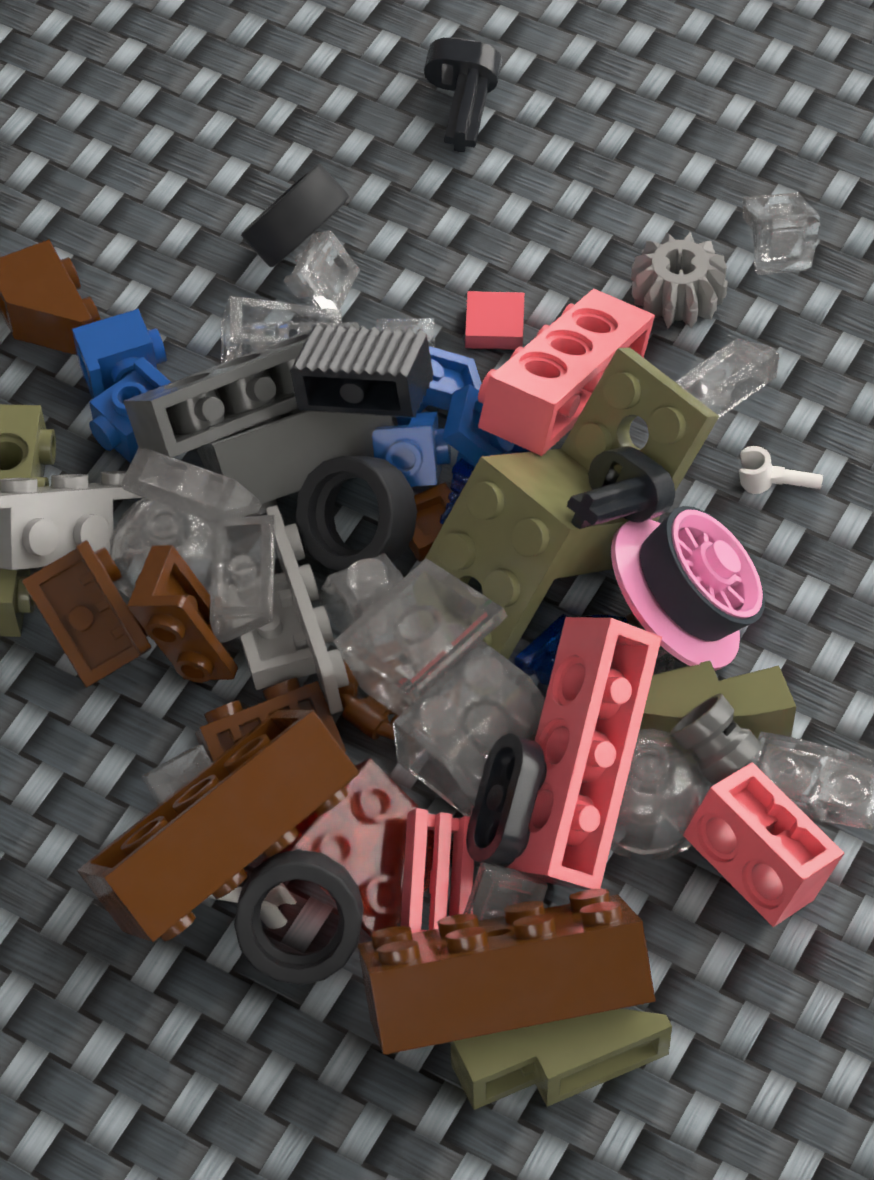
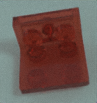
[262,758,453,937]

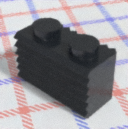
[290,323,433,418]

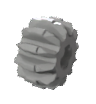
[631,232,728,329]

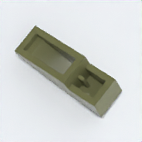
[636,660,796,751]
[451,1009,672,1110]

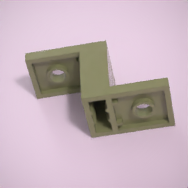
[398,347,720,681]

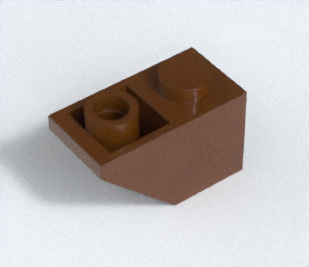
[0,239,101,355]

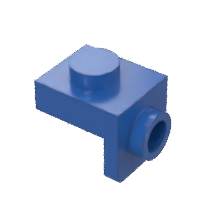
[372,411,451,487]

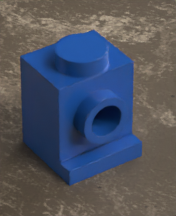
[72,309,167,399]
[89,356,171,464]

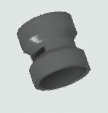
[671,693,762,785]

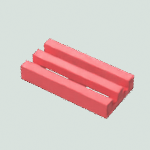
[401,808,474,933]

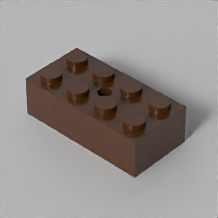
[77,710,360,942]
[358,888,656,1055]

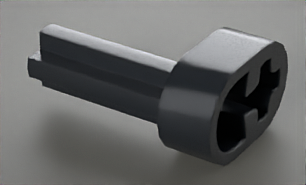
[424,38,502,152]
[567,446,675,529]

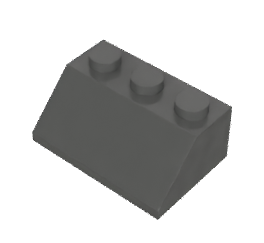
[196,408,394,517]

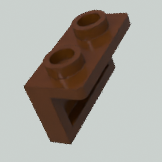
[22,540,152,688]
[127,545,238,683]

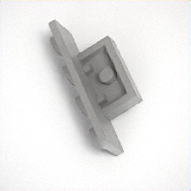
[0,471,159,570]
[225,505,349,714]

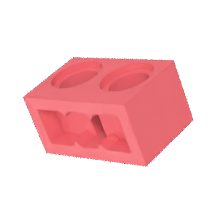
[683,762,844,927]

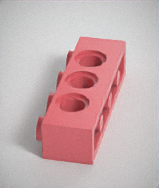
[478,289,655,456]
[503,617,662,890]

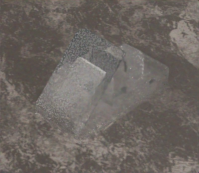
[743,192,820,275]

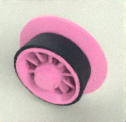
[611,506,765,671]

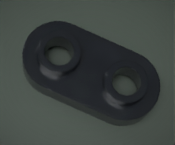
[466,734,547,868]

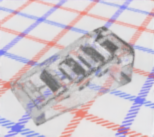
[221,296,342,363]

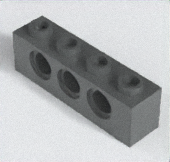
[123,322,359,458]

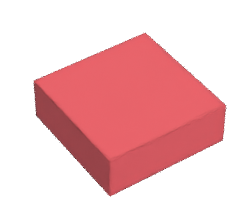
[465,291,525,350]

